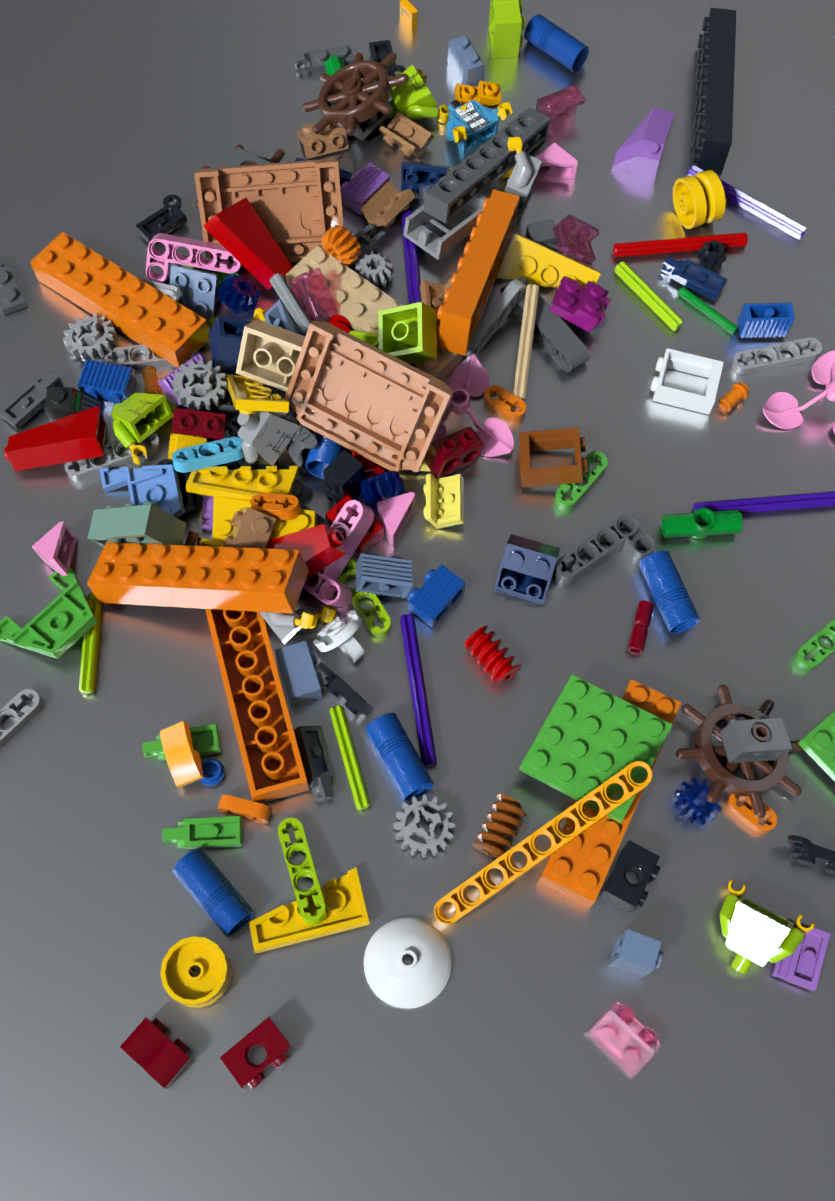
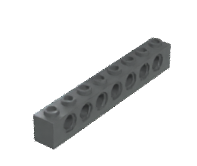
[423,107,551,223]

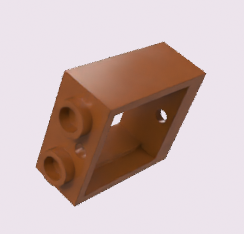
[519,427,587,488]

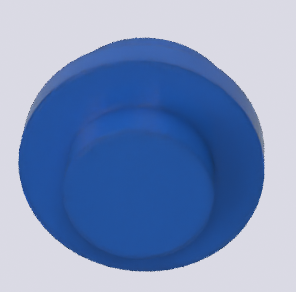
[199,758,225,786]

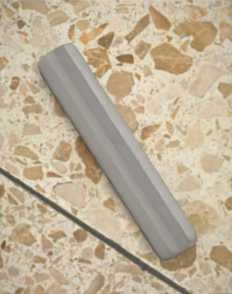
[270,273,311,335]
[139,278,183,301]

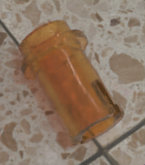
[141,366,163,394]

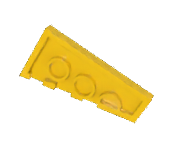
[496,233,601,288]
[227,375,289,414]
[186,466,299,501]
[212,496,317,542]
[249,867,370,954]

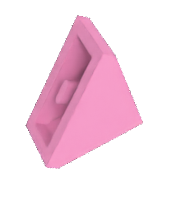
[535,142,578,180]
[377,492,415,546]
[32,521,77,576]

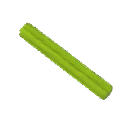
[614,261,683,331]
[79,593,102,694]
[329,705,371,810]

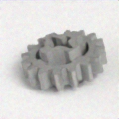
[63,313,117,361]
[172,359,228,411]
[394,794,455,858]

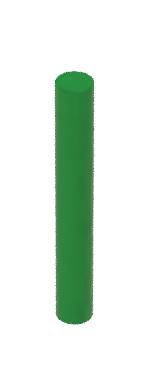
[678,287,739,335]

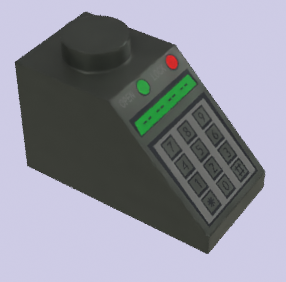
[44,387,104,422]

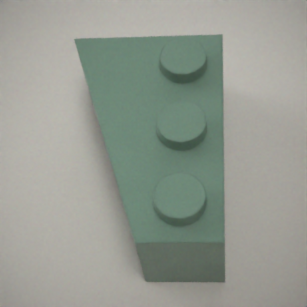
[87,502,187,547]

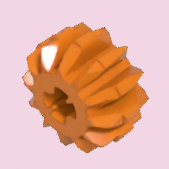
[321,224,361,266]

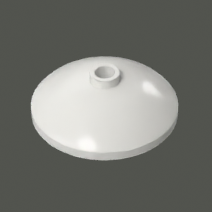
[364,917,451,1009]

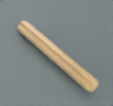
[513,284,539,401]

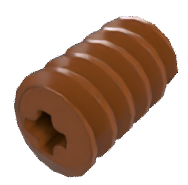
[473,794,527,857]

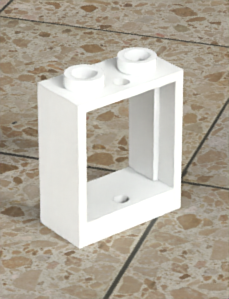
[650,348,724,415]

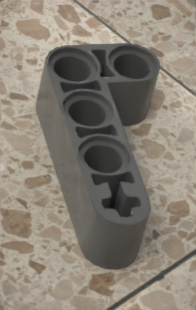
[553,515,656,588]

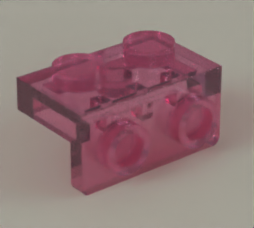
[536,85,585,120]
[553,214,599,265]
[290,268,338,322]
[588,1001,661,1078]

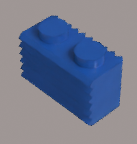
[737,302,795,339]
[77,359,137,404]
[407,564,466,628]

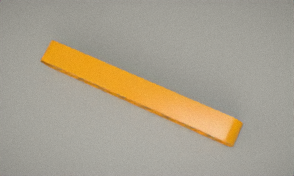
[434,761,653,924]

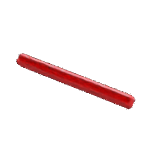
[613,232,748,257]

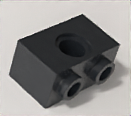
[323,450,365,505]
[600,840,661,912]

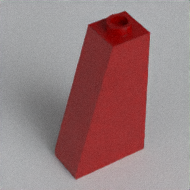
[203,198,293,290]
[4,406,107,471]
[265,524,346,579]

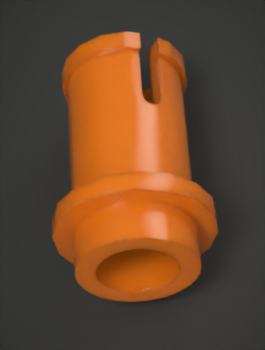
[718,382,750,412]

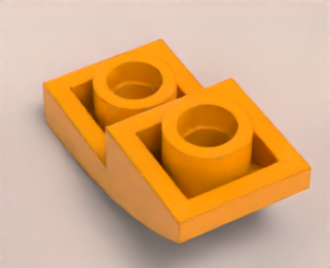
[454,80,502,107]
[160,721,204,788]

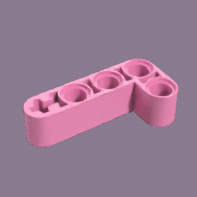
[146,233,241,283]
[303,500,374,608]

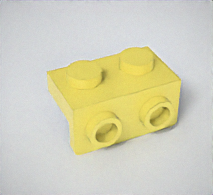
[423,473,464,529]

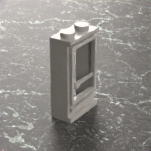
[403,194,485,260]

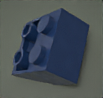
[401,160,450,200]
[209,316,253,375]
[494,534,560,605]

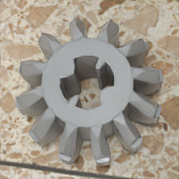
[354,251,394,289]

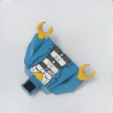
[446,100,513,153]

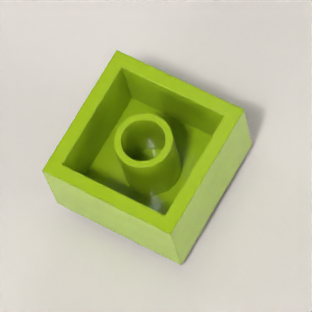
[488,0,525,58]
[378,302,437,364]

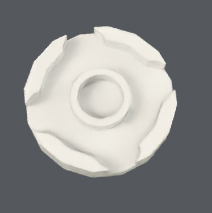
[313,610,365,663]

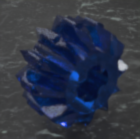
[217,274,260,315]
[360,471,405,505]
[673,777,722,826]

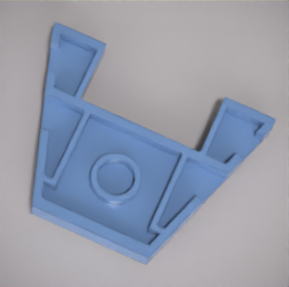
[99,465,185,518]

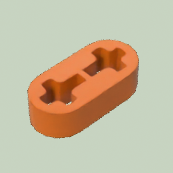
[484,385,526,422]
[250,493,301,520]
[726,793,777,834]
[217,795,272,824]

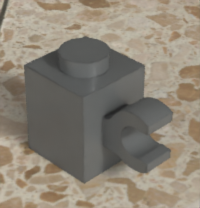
[525,218,562,254]

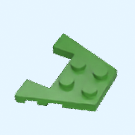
[0,567,98,659]

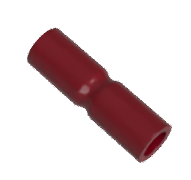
[628,600,654,654]

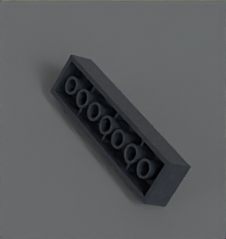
[692,8,736,175]

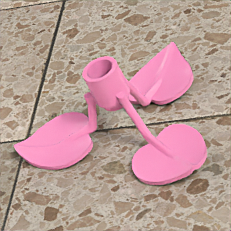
[763,350,835,434]
[434,354,514,457]

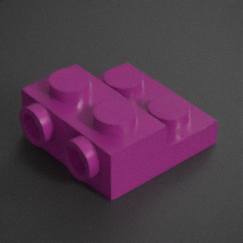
[549,276,611,333]

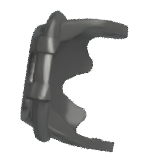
[287,423,318,473]

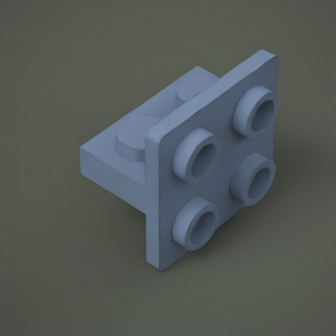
[170,265,224,322]

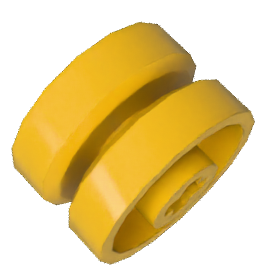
[673,170,726,229]
[160,936,232,1009]

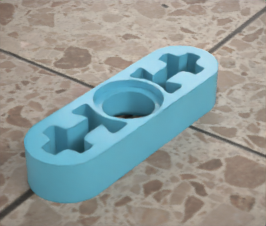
[172,437,244,473]

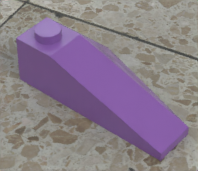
[612,107,675,180]

